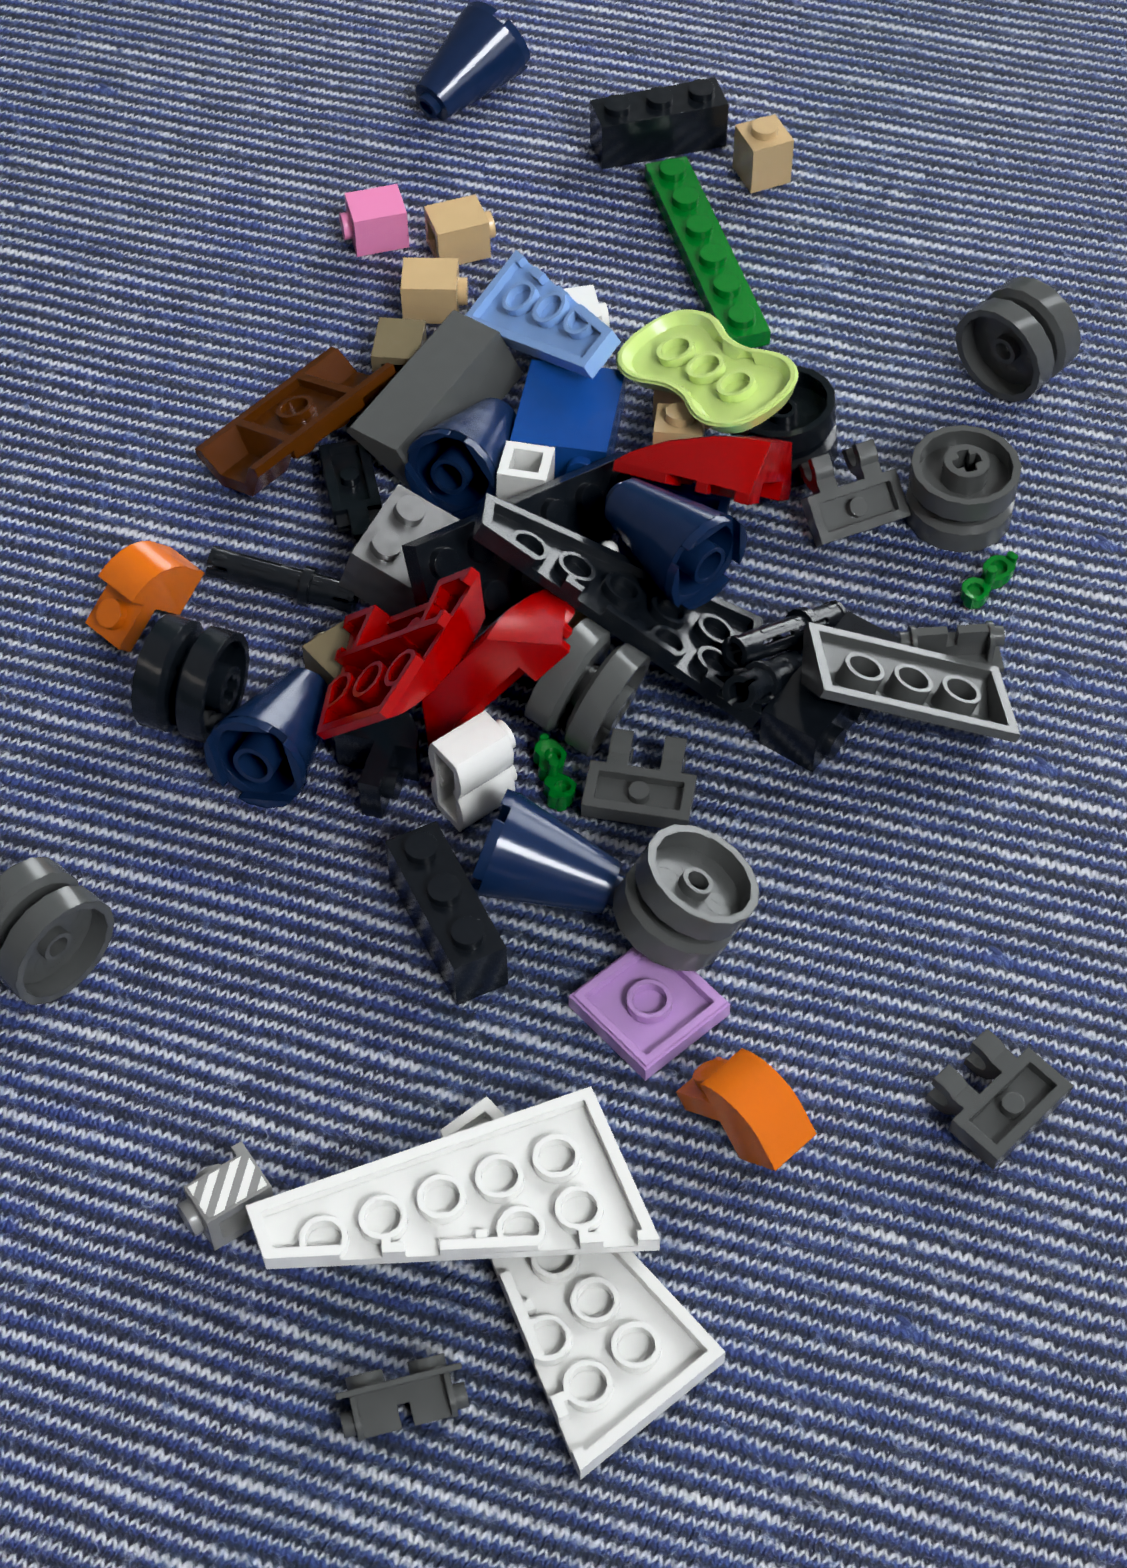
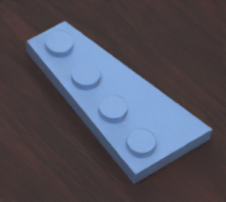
[466,250,621,379]

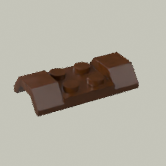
[195,347,396,497]

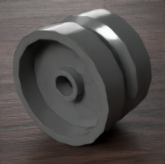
[955,276,1081,402]
[906,425,1022,553]
[524,618,651,757]
[612,824,759,971]
[0,857,115,1005]

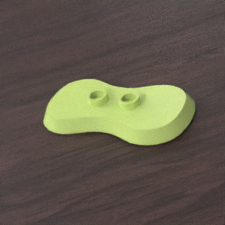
[616,309,799,433]

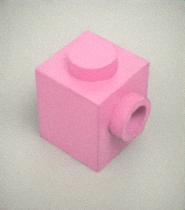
[339,184,410,257]

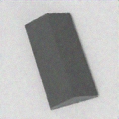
[347,310,523,491]
[801,622,1020,743]

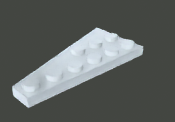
[246,1086,660,1270]
[440,1096,726,1480]

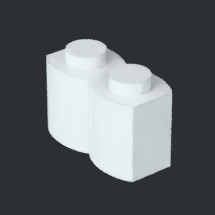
[428,710,517,832]

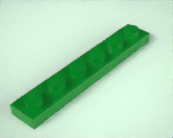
[645,156,771,348]

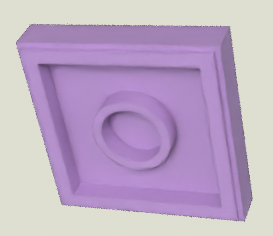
[568,947,731,1081]

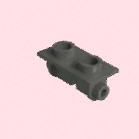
[896,621,1005,672]
[335,1353,470,1442]

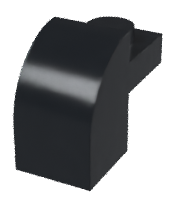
[334,711,421,819]

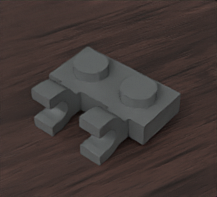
[798,439,911,547]
[581,728,697,828]
[926,1028,1074,1170]

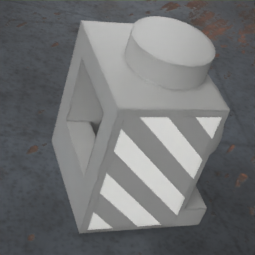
[176,1141,274,1251]

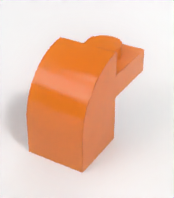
[85,541,205,652]
[676,1048,817,1171]

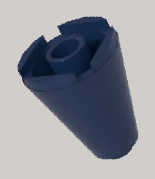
[415,1,530,119]
[404,398,516,520]
[604,478,747,610]
[204,668,328,808]
[470,789,625,915]

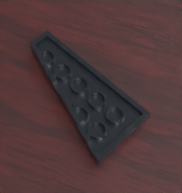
[402,452,632,640]
[473,493,762,729]

